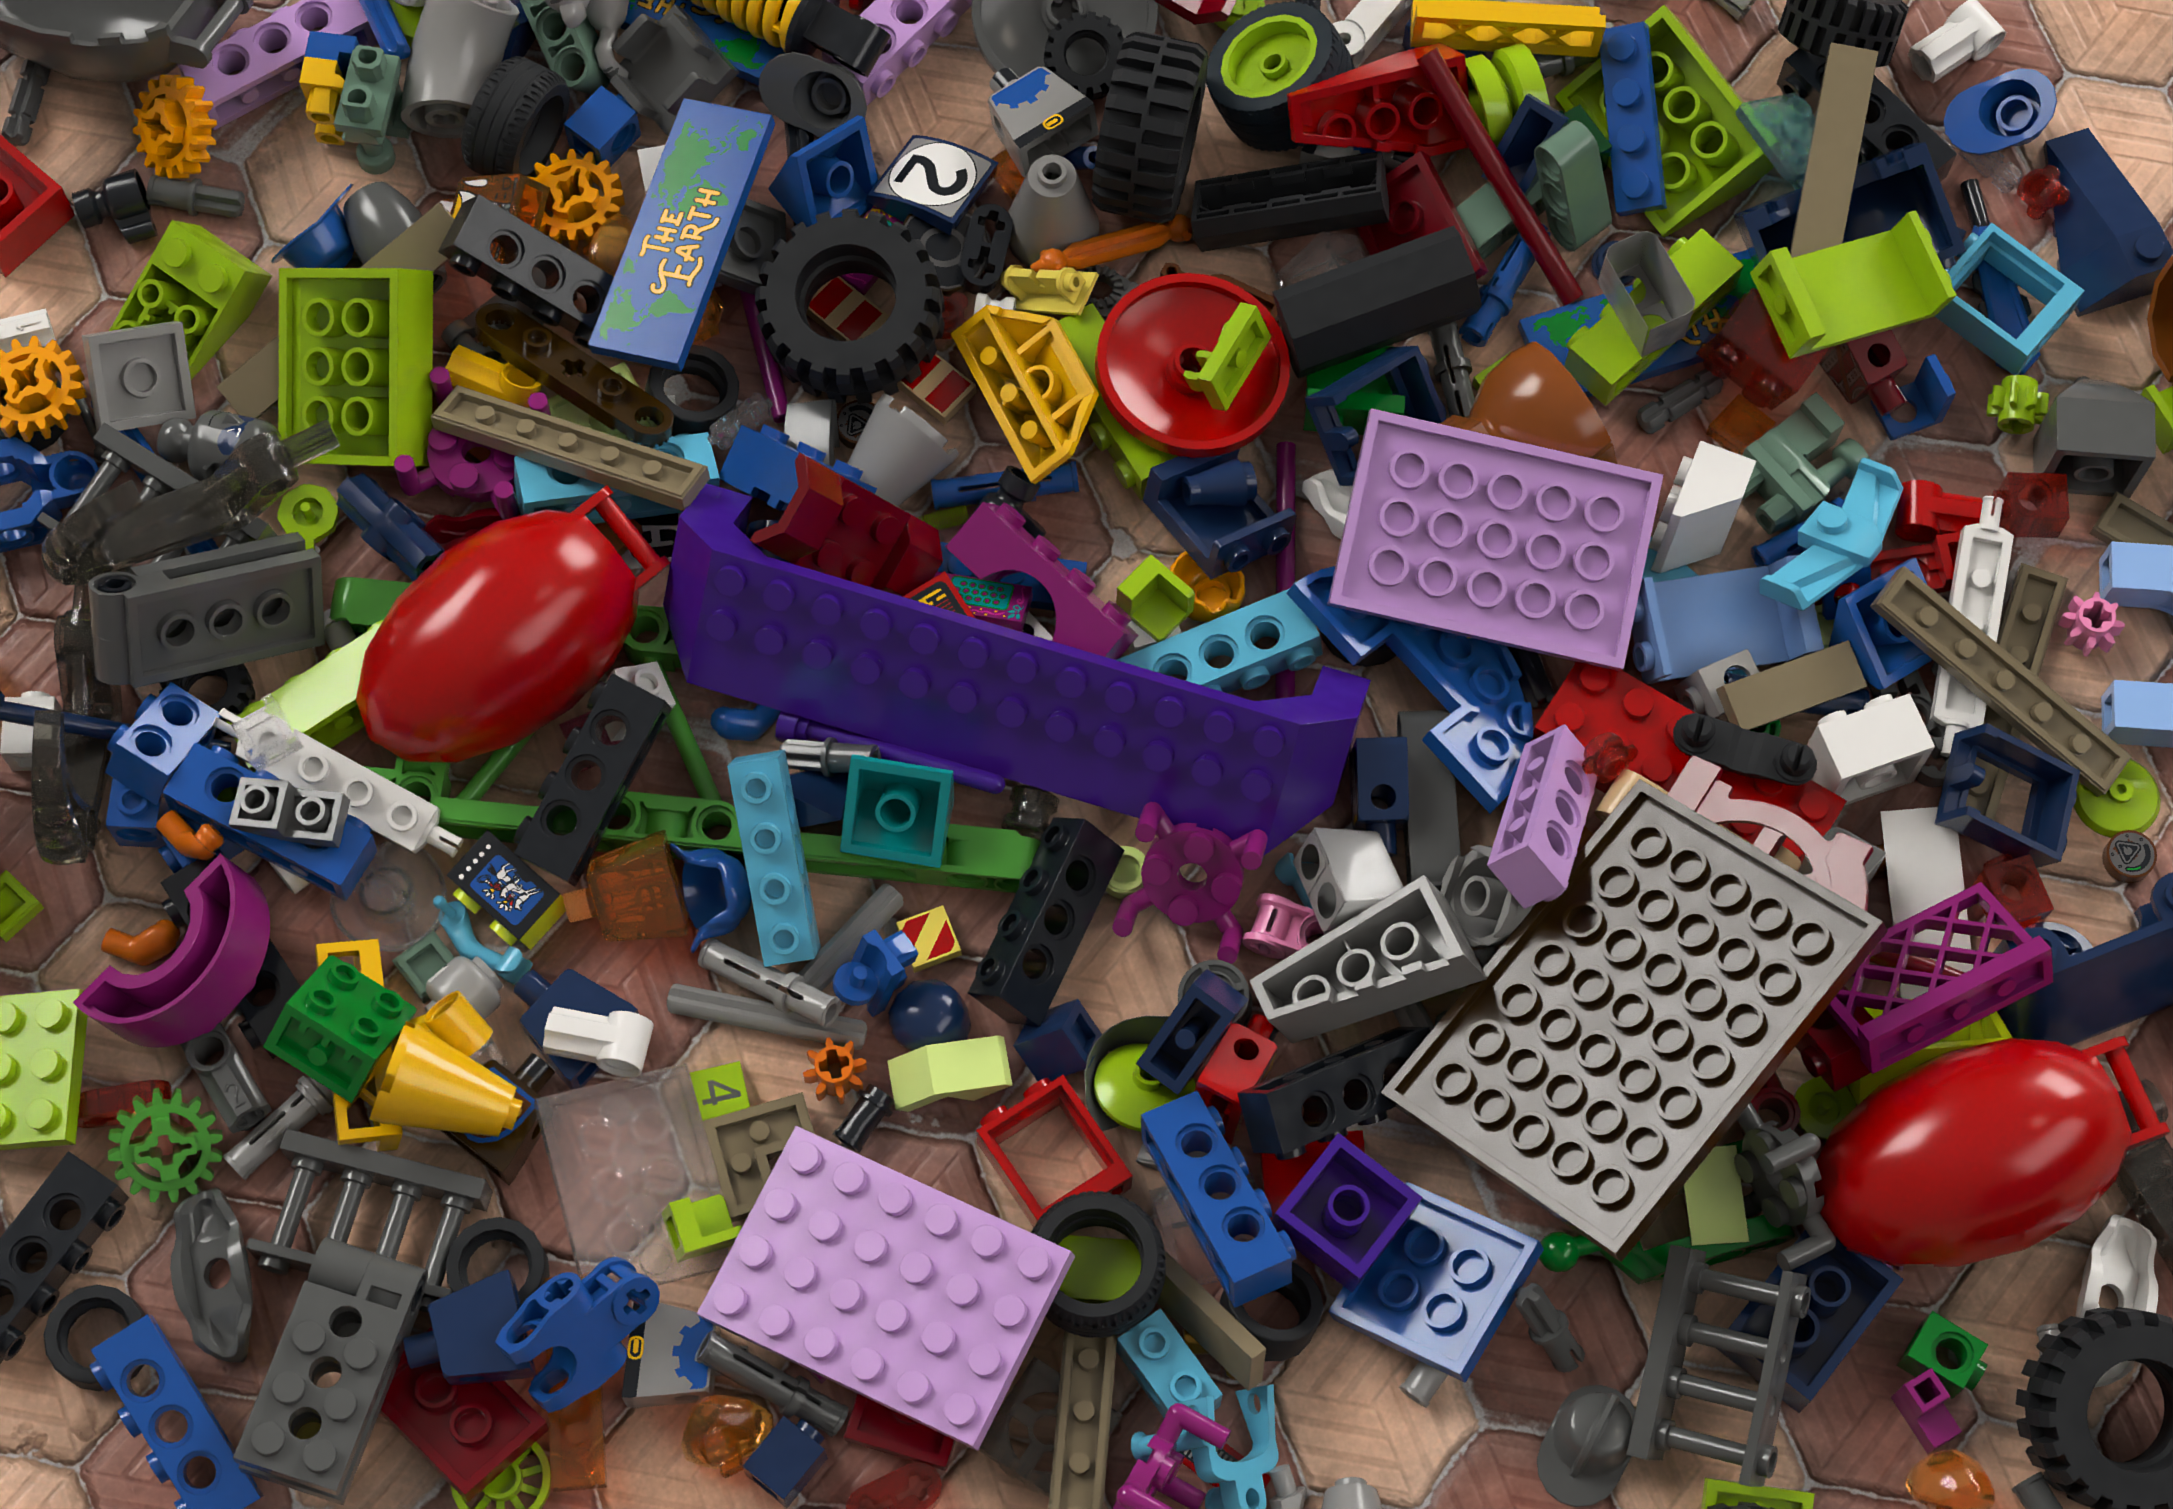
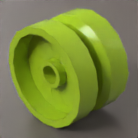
[1465,43,1550,147]

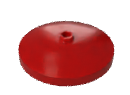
[1095,273,1290,458]

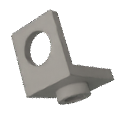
[1673,649,1759,719]

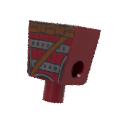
[1812,330,1908,417]

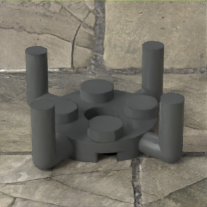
[1734,1102,1836,1271]

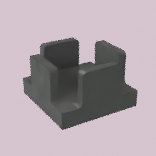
[610,4,739,136]

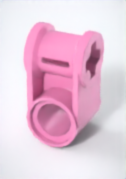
[1242,893,1324,960]

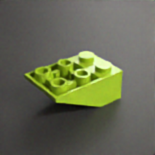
[109,220,272,380]

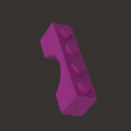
[945,502,1139,660]

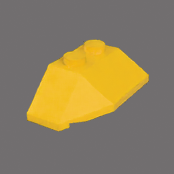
[951,305,1099,485]

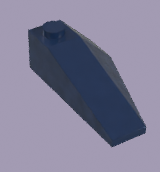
[2044,128,2173,317]

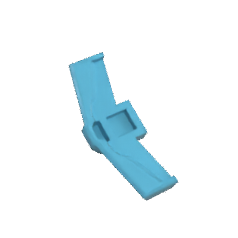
[1759,458,1904,611]

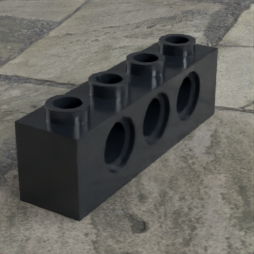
[1776,48,1957,182]
[438,194,614,350]
[513,673,672,887]
[968,817,1125,1027]
[160,851,301,1059]
[1237,1027,1431,1160]
[0,1151,129,1364]

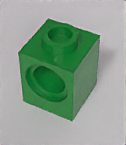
[1896,1311,1988,1399]

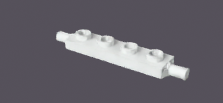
[1930,496,2014,757]
[213,708,463,858]

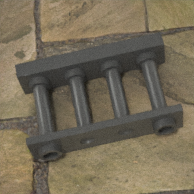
[37,422,278,573]
[246,1129,493,1313]
[1626,1244,1811,1487]

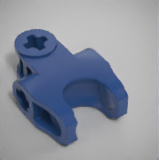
[495,1257,660,1413]

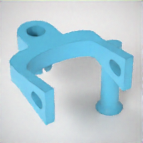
[1131,1384,1279,1509]

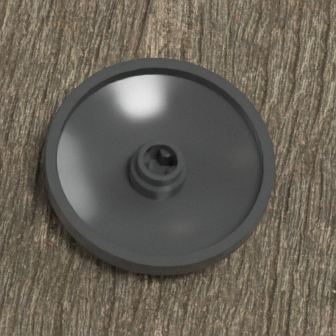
[971,0,1158,100]

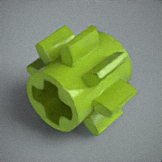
[1986,375,2049,434]

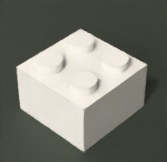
[1807,693,1935,805]

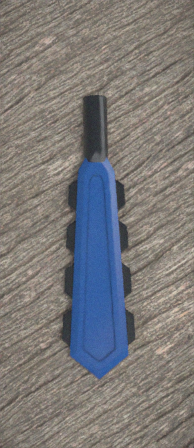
[1960,179,2041,375]

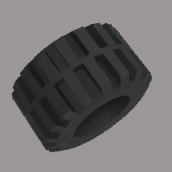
[1778,0,1909,67]

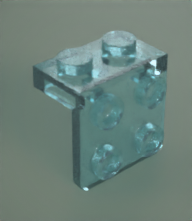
[1735,92,1815,190]

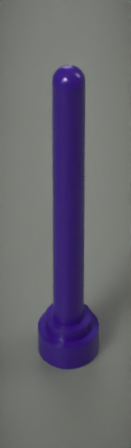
[775,711,1006,794]

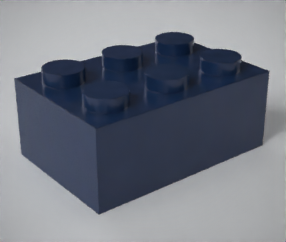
[1716,1230,1904,1413]

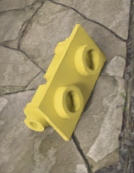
[1000,265,1099,316]

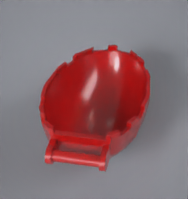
[356,485,671,763]
[1814,1036,2171,1267]

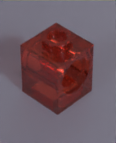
[1992,472,2070,538]
[1972,854,2054,929]

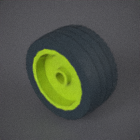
[1206,1,1355,152]

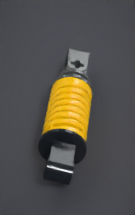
[691,0,891,78]

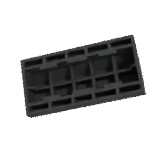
[1191,151,1389,252]
[1272,225,1482,379]

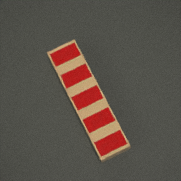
[806,276,977,425]

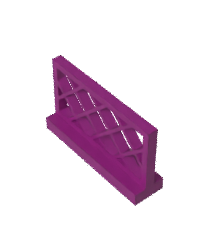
[1826,882,2053,1074]

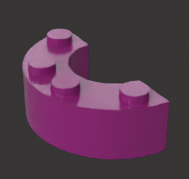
[73,853,270,1048]

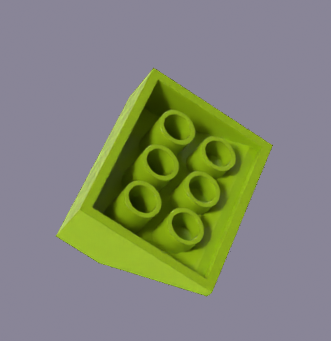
[1554,5,1787,238]
[278,268,433,466]

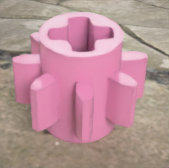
[2058,592,2125,657]

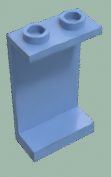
[1632,555,1824,684]

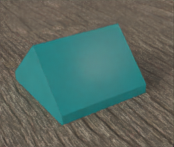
[840,754,954,868]

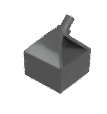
[2033,376,2156,498]

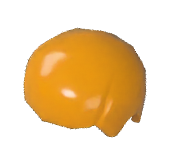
[1170,551,1245,622]

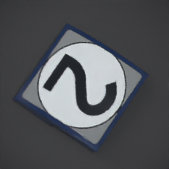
[866,135,999,235]

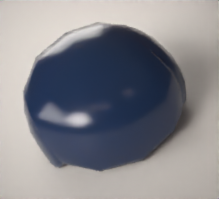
[888,979,971,1051]

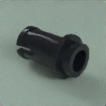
[833,1084,895,1153]

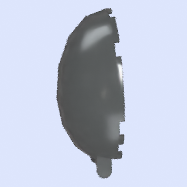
[0,0,253,83]

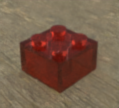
[1696,287,1830,411]

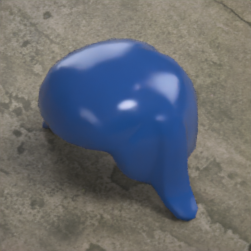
[669,843,752,953]

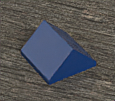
[768,115,878,228]
[1829,558,1933,690]

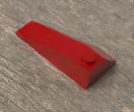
[1287,43,1469,157]

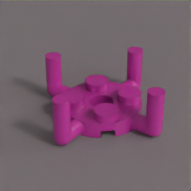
[394,367,551,520]
[1112,802,1268,964]
[1113,1403,1232,1509]

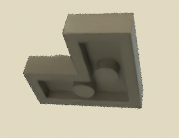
[703,1092,814,1223]

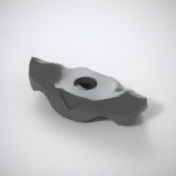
[170,1188,253,1363]

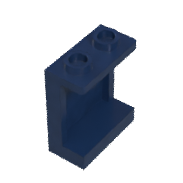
[1143,448,1297,580]

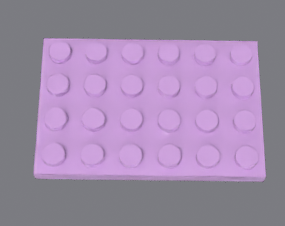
[1327,408,1663,671]
[697,1126,1075,1451]

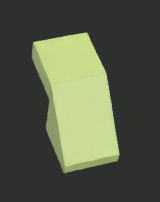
[887,1035,1013,1112]

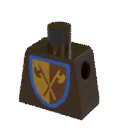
[440,1053,555,1185]

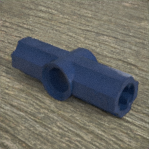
[336,472,445,582]

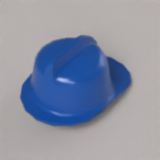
[1944,68,2057,155]
[271,183,354,268]

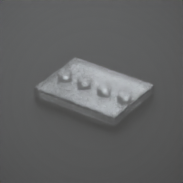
[534,1063,732,1286]

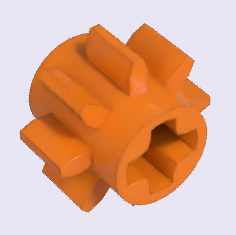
[803,1037,867,1105]

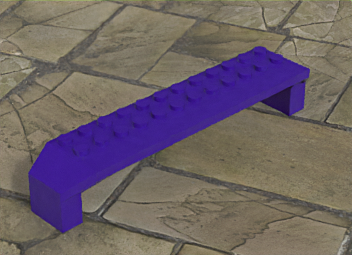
[663,483,1371,856]

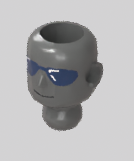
[157,410,283,495]

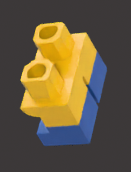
[299,31,359,146]

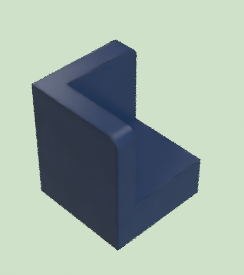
[1013,999,1102,1081]

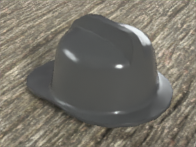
[759,52,867,137]
[1537,1385,1636,1507]

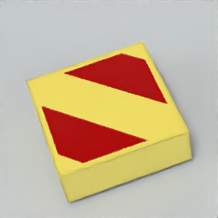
[896,905,962,973]

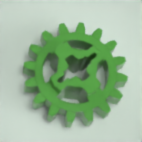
[107,1088,223,1203]

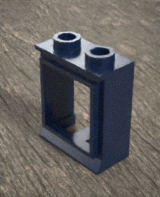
[1304,345,1447,486]
[1934,723,2080,870]

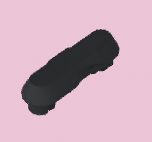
[1673,713,1817,786]

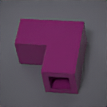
[1891,1368,1962,1454]

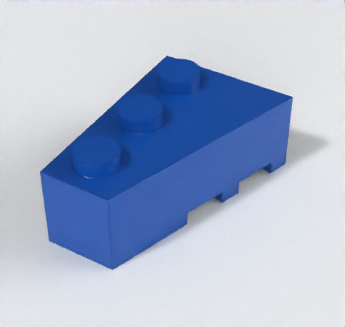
[719,424,877,511]

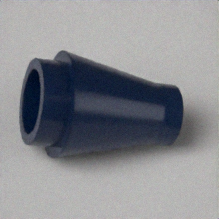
[1181,458,1258,507]

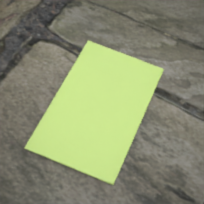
[1684,1145,1749,1246]

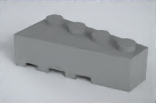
[1249,875,1487,1043]

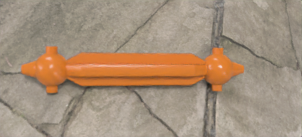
[1030,214,1192,272]

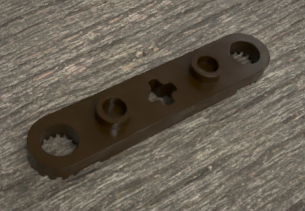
[475,303,674,448]

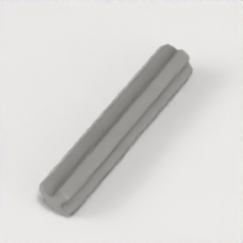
[787,883,904,1000]

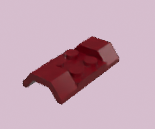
[750,452,943,597]

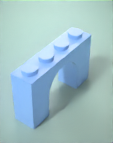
[2099,541,2173,748]

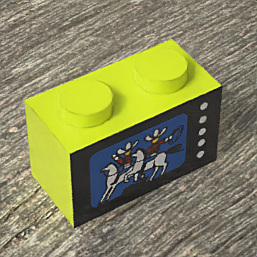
[446,830,570,950]

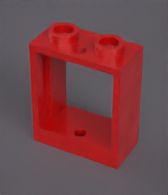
[976,1075,1133,1227]

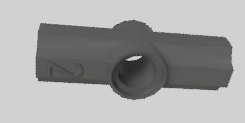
[180,1022,272,1134]

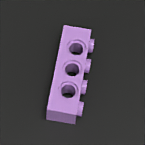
[178,0,378,130]
[822,0,972,105]
[1487,724,1601,909]

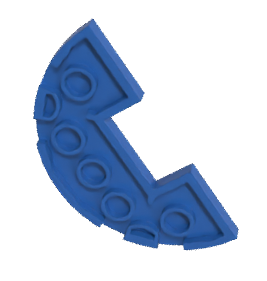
[1286,566,1533,814]

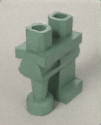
[334,45,411,175]
[1741,392,1870,534]

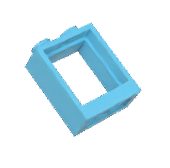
[1935,223,2085,375]

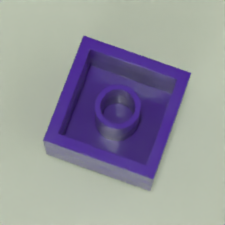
[1271,1133,1423,1292]

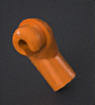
[155,810,224,860]
[101,919,180,966]

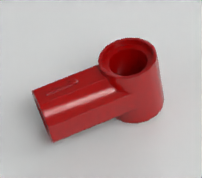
[1895,480,1994,543]

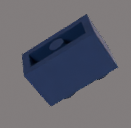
[1136,969,1249,1095]

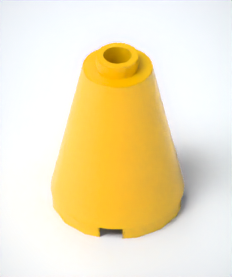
[369,1021,523,1137]

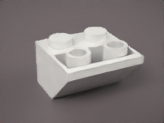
[1649,440,1756,573]

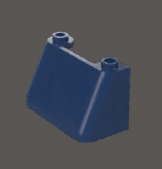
[1734,142,1966,269]
[1993,872,2173,1046]

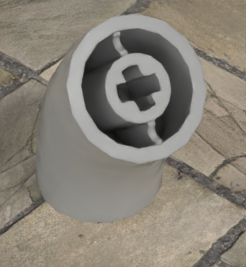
[401,0,520,139]

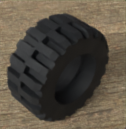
[1091,31,1209,224]
[755,209,945,404]
[2016,1307,2173,1509]

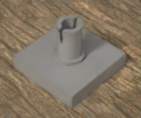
[82,321,196,432]

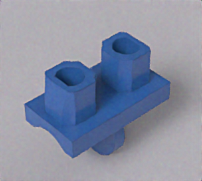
[833,929,918,1017]

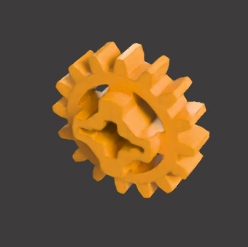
[132,75,217,179]
[520,149,625,251]
[0,336,87,442]

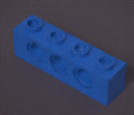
[162,742,378,901]
[1141,1091,1296,1308]
[89,1314,264,1509]

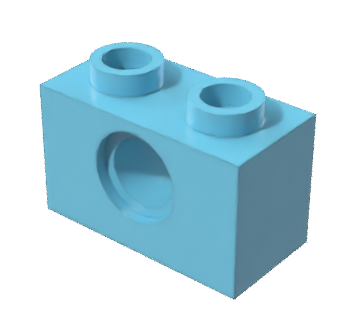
[1116,1308,1223,1418]

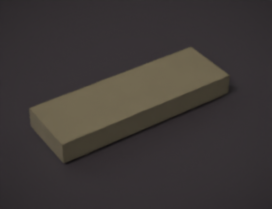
[1716,640,1867,730]
[1157,1251,1266,1391]

